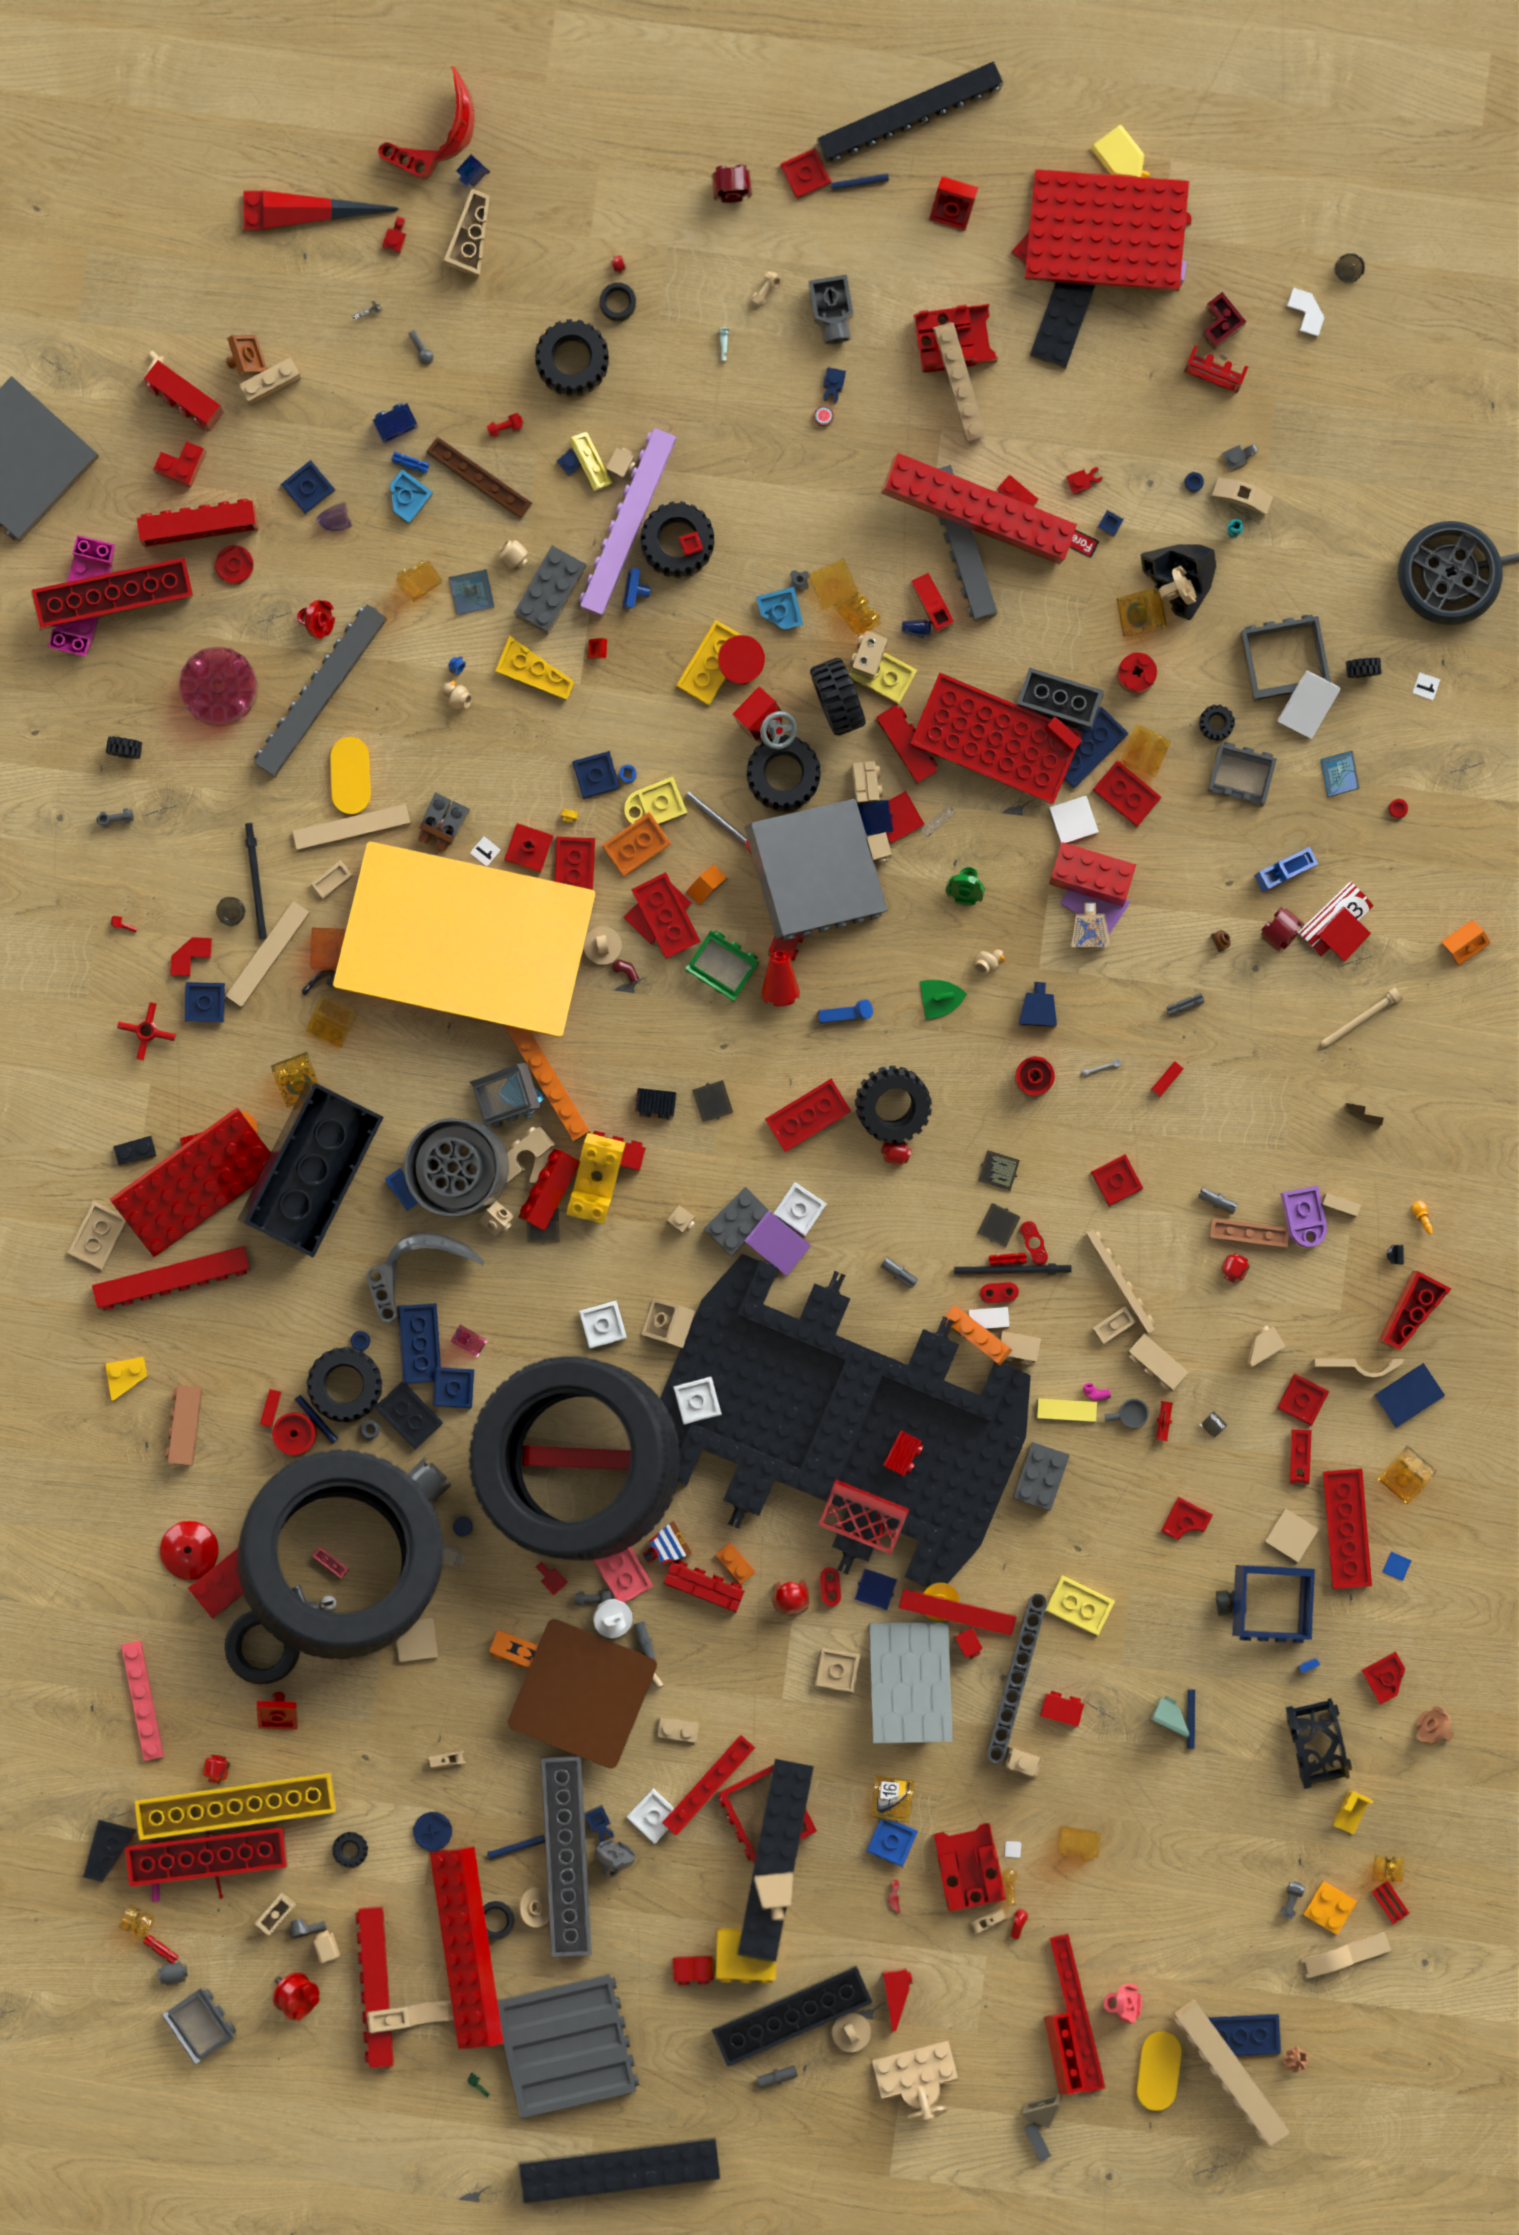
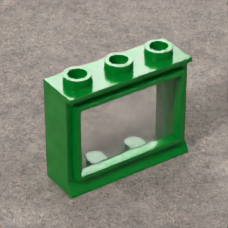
[685,930,759,1003]

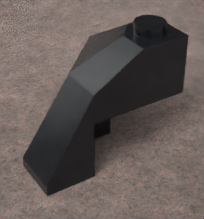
[1140,544,1217,620]

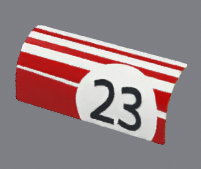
[1298,882,1373,956]

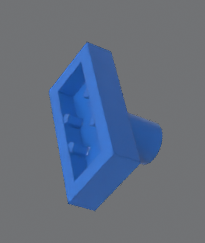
[622,568,651,609]

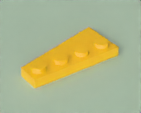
[495,635,575,701]

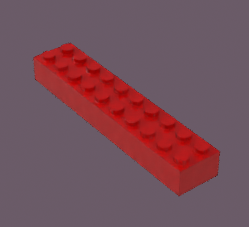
[881,453,1077,565]
[429,1846,504,2050]

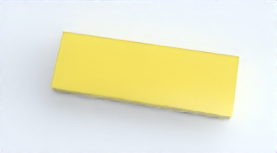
[569,432,612,491]
[1037,1398,1097,1422]

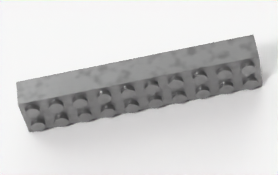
[541,1756,592,1957]

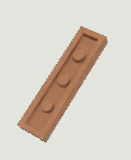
[1209,1218,1289,1248]

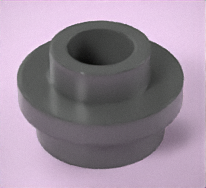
[360,1420,380,1440]

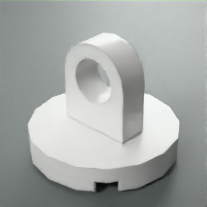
[593,1599,633,1638]

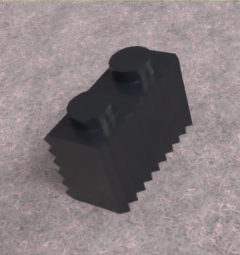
[635,1088,677,1120]

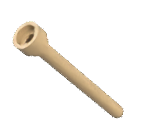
[1321,987,1403,1048]

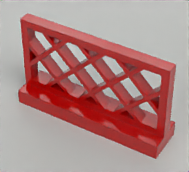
[818,1480,909,1554]

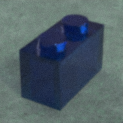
[372,403,418,444]

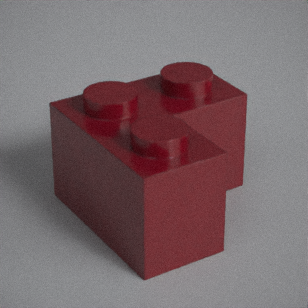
[1203,292,1247,350]

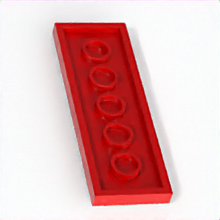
[1323,1468,1372,1589]

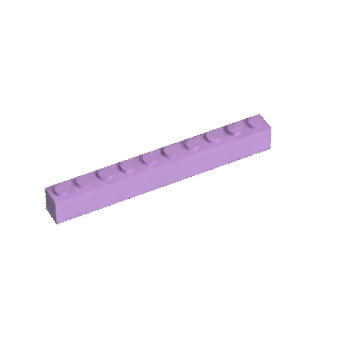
[579,428,676,617]

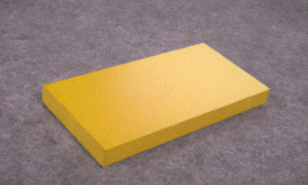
[676,620,741,706]

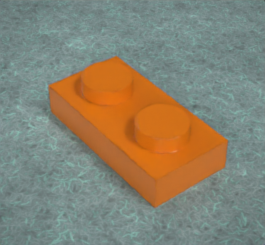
[715,1542,756,1584]

